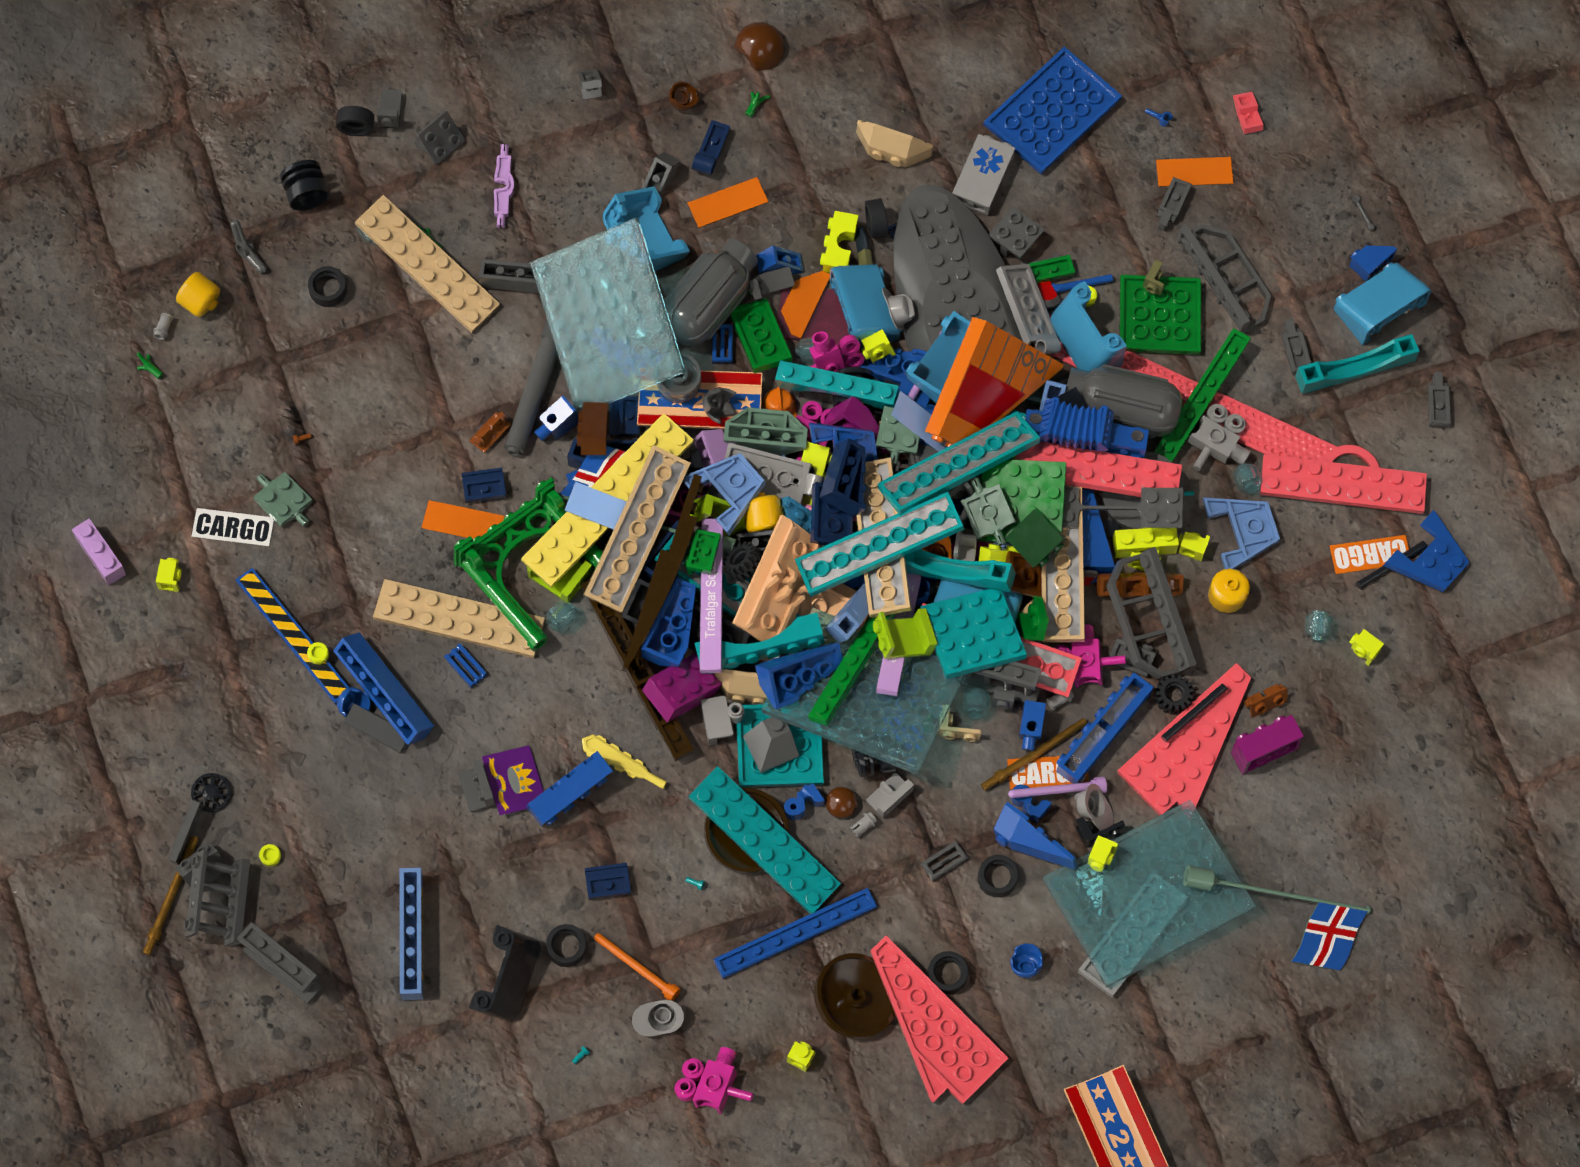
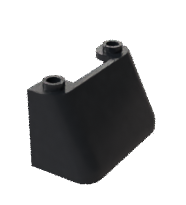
[469,925,541,1021]

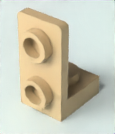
[938,706,981,742]

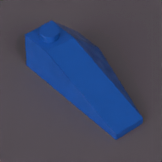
[860,349,927,386]
[641,578,696,667]
[755,643,843,709]
[994,802,1077,869]

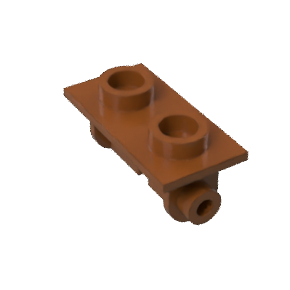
[469,412,512,453]
[1244,684,1288,718]

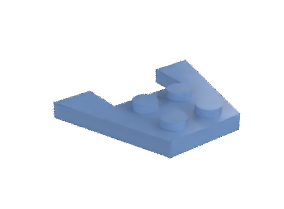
[682,453,766,535]
[1202,497,1280,569]

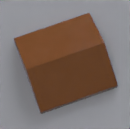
[1005,551,1042,597]

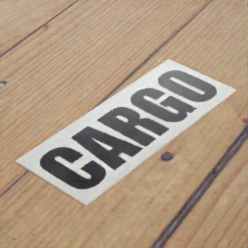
[191,508,274,546]

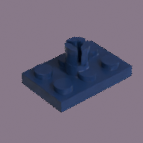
[810,482,853,545]

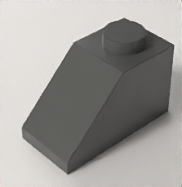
[641,152,681,196]

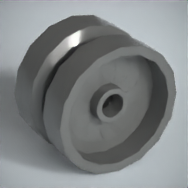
[656,352,701,404]

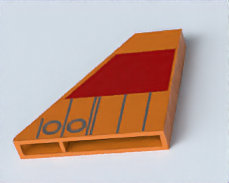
[925,317,1064,447]

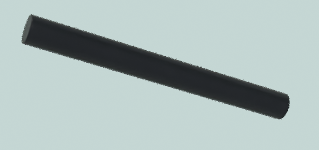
[1356,541,1427,589]
[1161,683,1227,742]

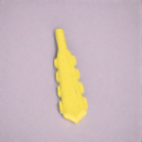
[582,734,667,789]

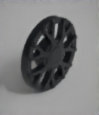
[191,773,231,812]

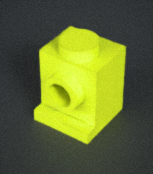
[861,329,896,362]
[1178,532,1210,561]
[156,558,182,592]
[1349,629,1384,666]
[1088,835,1118,872]
[787,1041,816,1072]

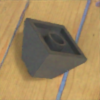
[743,713,799,774]

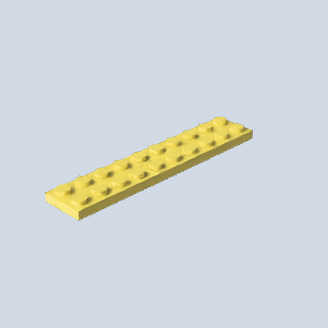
[521,413,694,588]

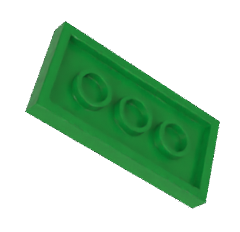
[730,298,792,373]

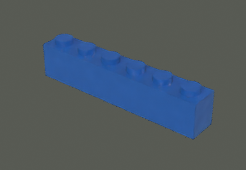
[333,632,434,745]

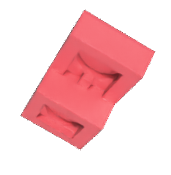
[1233,92,1264,134]

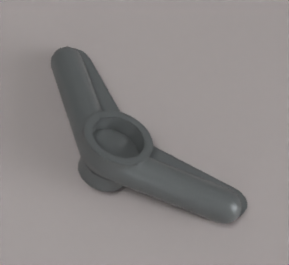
[231,220,267,274]

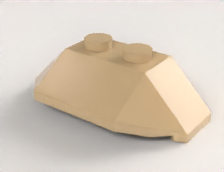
[856,120,933,168]
[714,669,771,705]

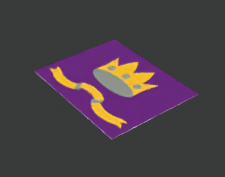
[481,745,544,816]

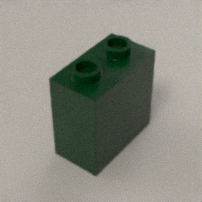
[1005,509,1066,568]

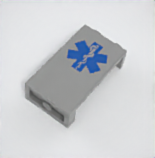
[952,134,1015,216]

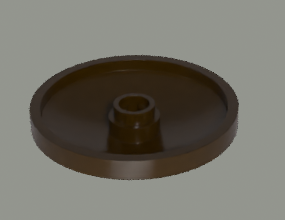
[704,788,789,873]
[814,953,895,1039]

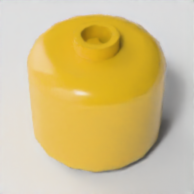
[176,272,220,317]
[744,492,783,533]
[1208,568,1250,613]

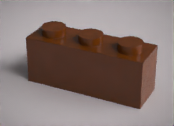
[577,402,608,455]

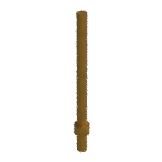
[981,718,1087,791]
[142,836,199,956]

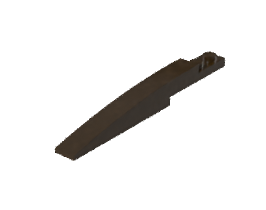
[622,474,704,672]
[581,580,694,762]

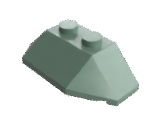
[723,407,808,455]

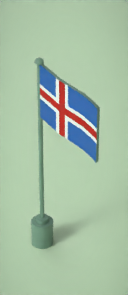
[557,446,737,557]
[1183,865,1371,971]

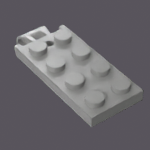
[996,264,1061,355]
[725,443,824,504]

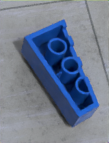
[1082,490,1115,574]
[526,751,613,826]

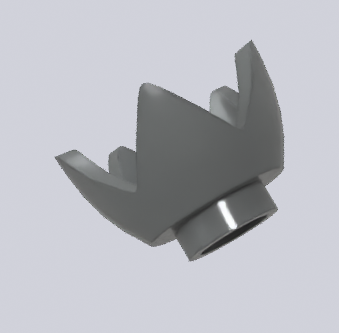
[702,387,737,424]

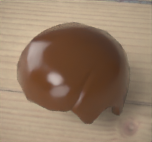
[668,81,700,111]
[825,787,857,819]

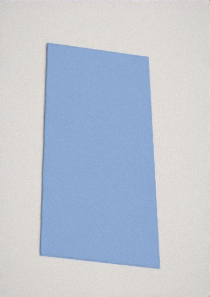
[891,391,947,452]
[565,482,627,529]

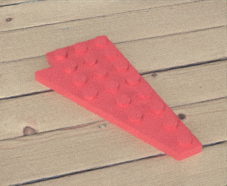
[1117,663,1251,817]
[870,936,1008,1105]

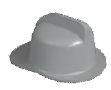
[882,287,915,331]
[1074,784,1114,830]
[632,1000,684,1036]

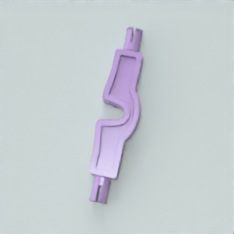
[494,144,515,229]

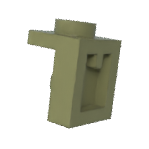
[1142,259,1164,295]

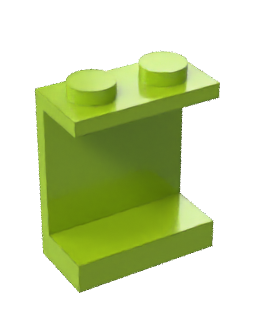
[690,494,746,537]
[527,561,593,603]
[873,608,937,659]

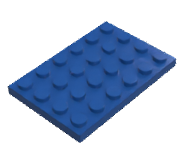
[983,47,1122,175]

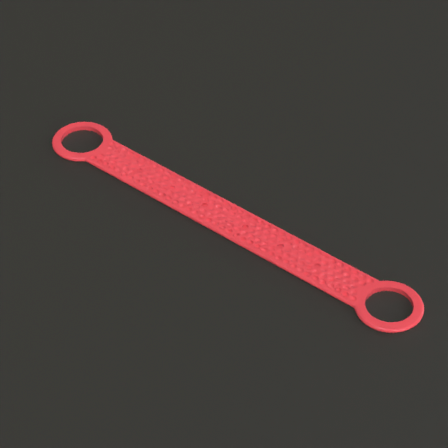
[1033,314,1380,468]

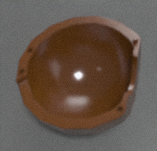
[734,22,785,71]

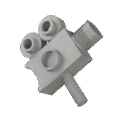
[1188,404,1251,471]

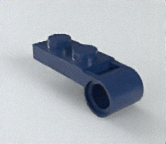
[692,120,730,175]

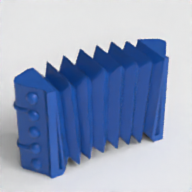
[1039,397,1114,451]

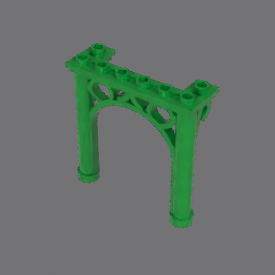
[454,477,603,652]

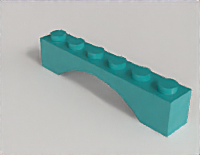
[1295,334,1420,394]
[775,360,900,409]
[905,549,1016,592]
[695,612,825,674]

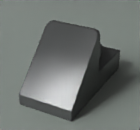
[577,68,602,99]

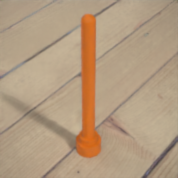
[594,933,681,1001]

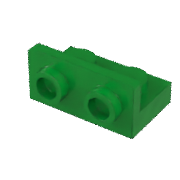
[684,529,721,575]
[1017,596,1049,641]

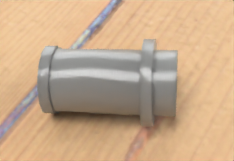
[153,313,173,340]
[1046,691,1074,710]
[727,702,744,723]
[849,812,877,838]

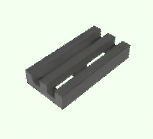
[920,841,968,882]

